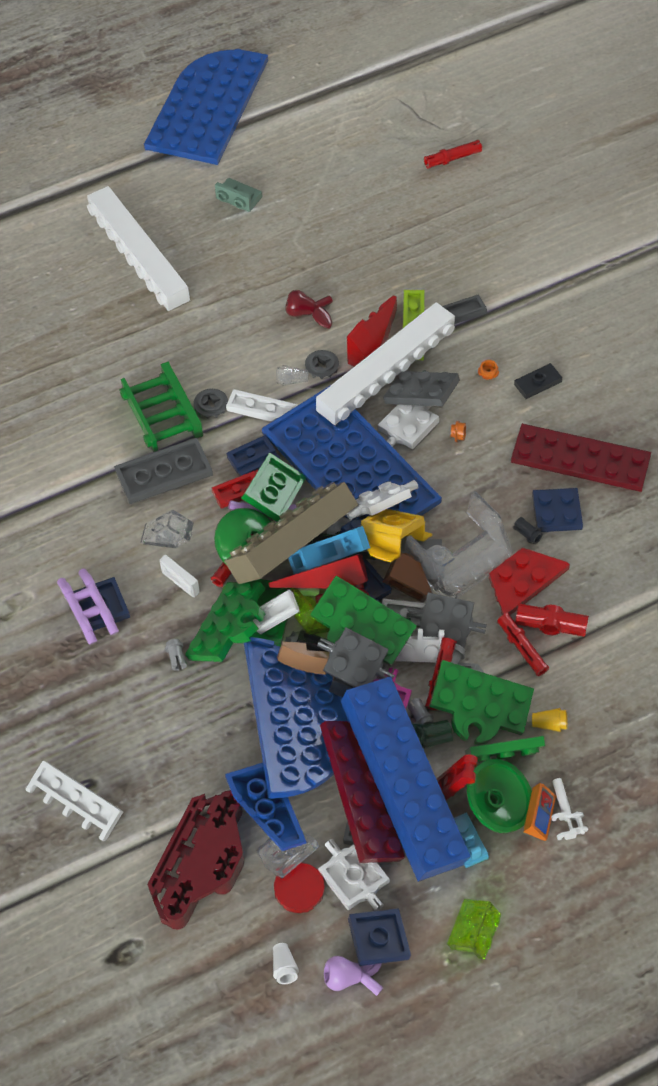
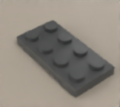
[114,438,213,504]

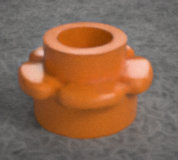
[478,360,499,380]
[451,421,466,442]

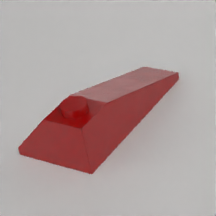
[347,295,397,367]
[269,553,368,589]

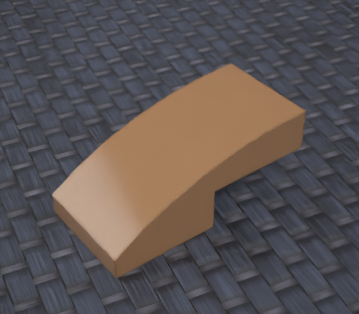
[277,641,330,675]

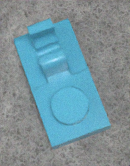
[454,812,489,868]

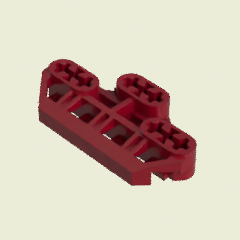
[147,790,244,930]

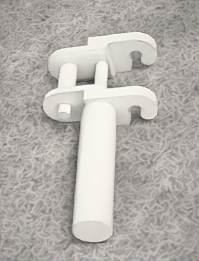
[551,778,588,840]

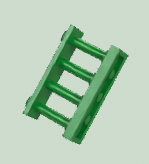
[119,361,203,452]

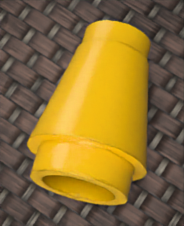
[532,708,568,732]

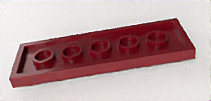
[511,423,652,492]
[320,721,405,863]

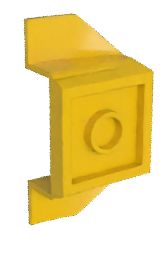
[361,509,433,562]

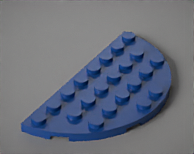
[244,637,349,798]

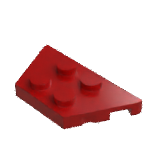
[489,547,570,615]

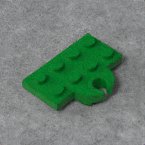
[310,576,417,666]
[185,582,266,662]
[429,660,534,745]

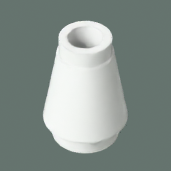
[273,943,299,984]

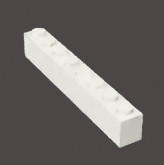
[87,186,190,311]
[316,302,455,425]

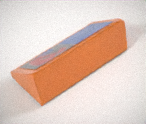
[523,783,556,841]

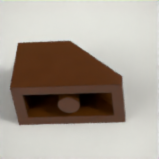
[383,553,432,603]

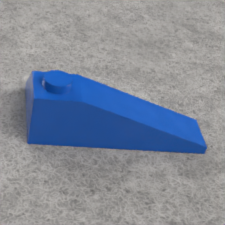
[225,762,306,851]

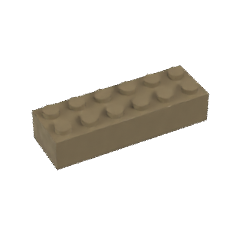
[224,482,358,584]

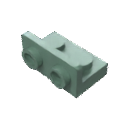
[215,177,262,212]

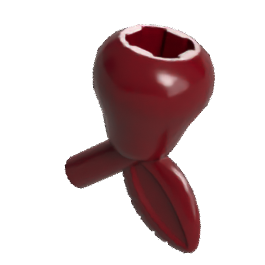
[285,290,333,329]

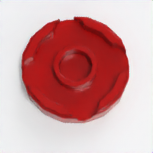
[274,862,325,913]

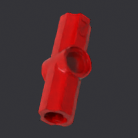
[515,603,589,637]

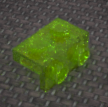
[290,588,330,634]
[447,899,501,959]

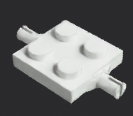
[378,405,439,449]
[347,480,418,520]
[318,839,390,911]

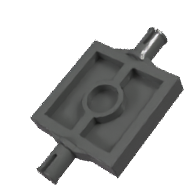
[406,592,487,649]
[317,628,395,687]

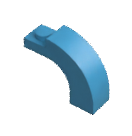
[288,526,370,575]

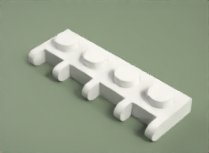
[395,629,444,663]
[26,761,123,841]

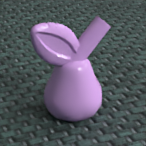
[324,956,383,996]

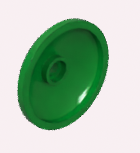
[214,508,271,564]
[467,759,532,833]

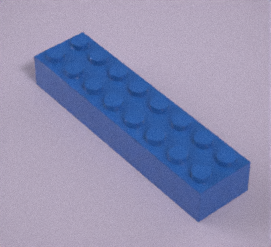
[340,676,471,882]

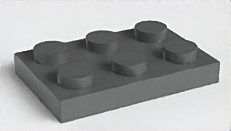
[383,371,460,406]

